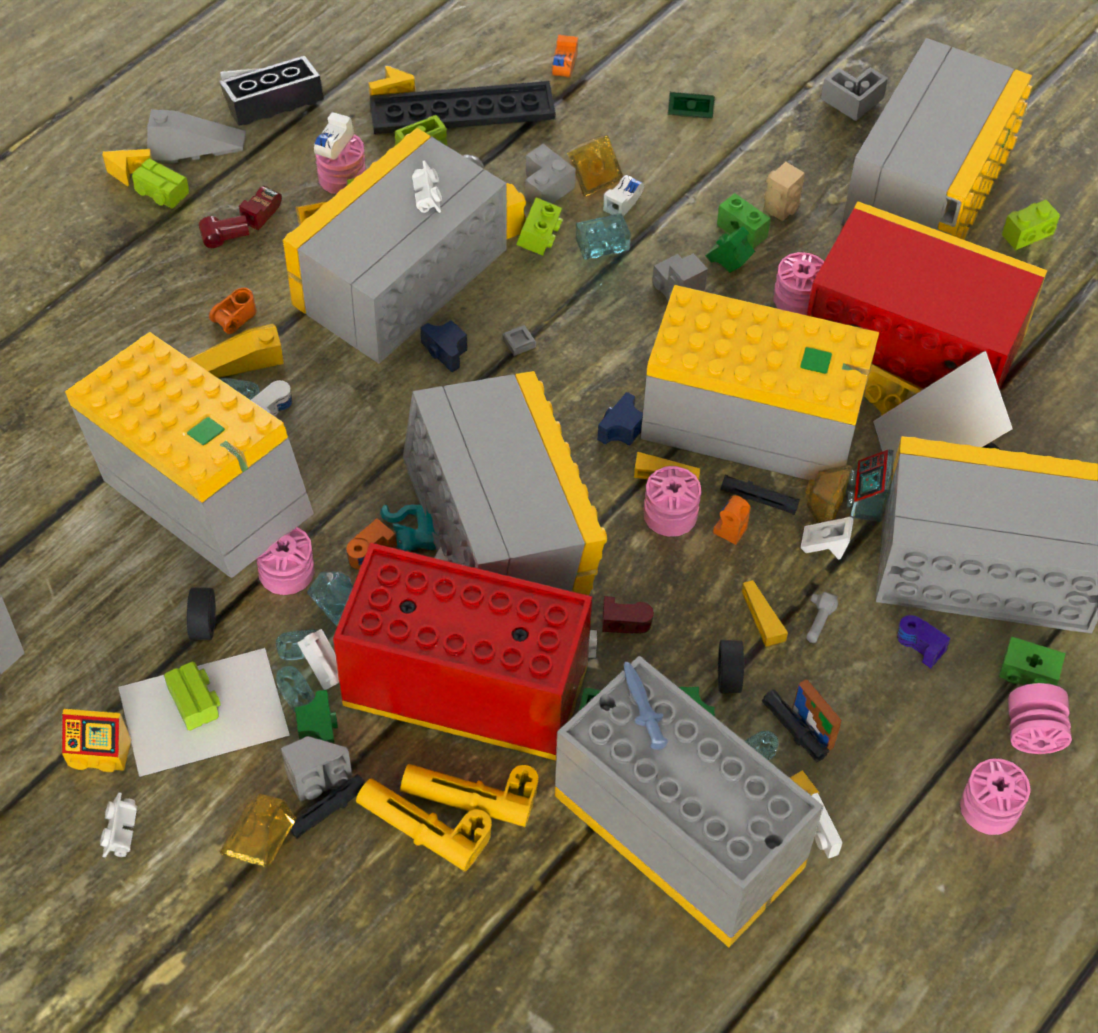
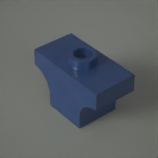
[420,320,467,373]
[597,392,643,446]

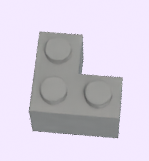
[821,67,888,121]
[525,144,576,205]
[652,253,708,302]

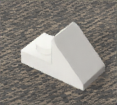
[801,517,853,559]
[812,793,842,858]

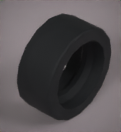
[187,587,216,640]
[718,640,744,693]

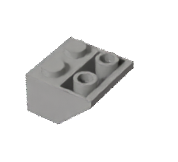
[281,736,352,802]

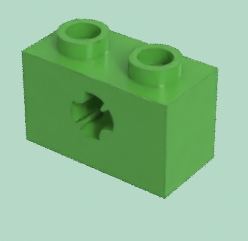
[717,193,771,249]
[999,636,1066,686]

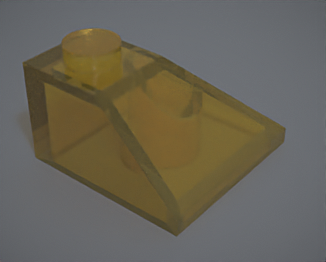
[567,135,624,197]
[805,465,853,523]
[219,793,296,868]

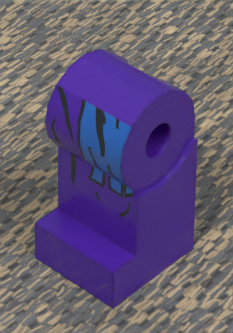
[897,615,950,668]

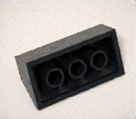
[219,55,324,126]

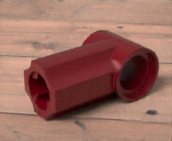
[199,215,249,249]

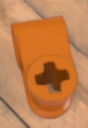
[209,288,257,334]

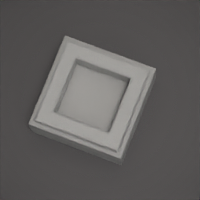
[503,325,536,356]

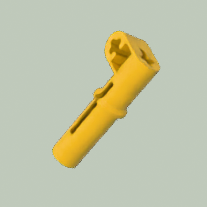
[400,764,538,827]
[356,778,491,872]

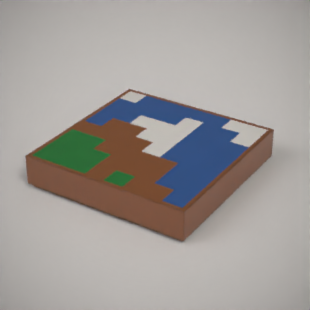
[792,679,842,751]

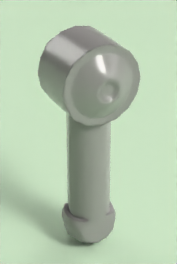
[806,592,838,643]

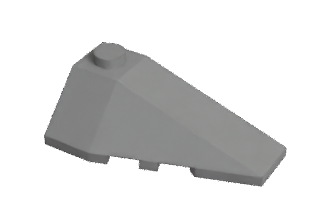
[147,109,246,164]

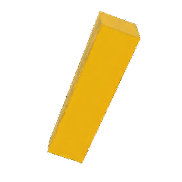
[634,452,700,480]
[741,580,788,647]

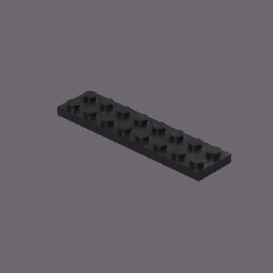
[370,81,556,135]

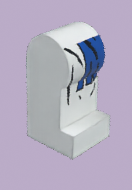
[314,112,354,160]
[603,175,644,219]
[251,380,292,416]

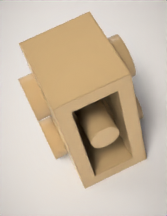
[764,162,805,221]

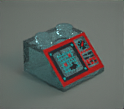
[846,449,894,522]

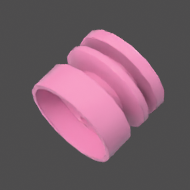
[316,135,366,194]
[773,252,824,315]
[643,466,701,537]
[256,527,315,595]
[1008,683,1072,754]
[960,759,1031,835]

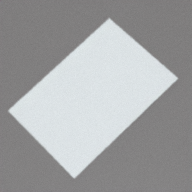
[873,351,1013,476]
[118,648,290,777]

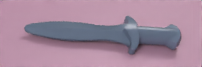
[624,662,668,750]

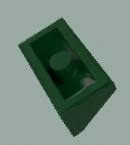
[668,92,715,119]

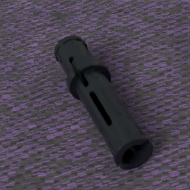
[720,475,800,515]
[762,690,829,762]
[286,774,365,839]

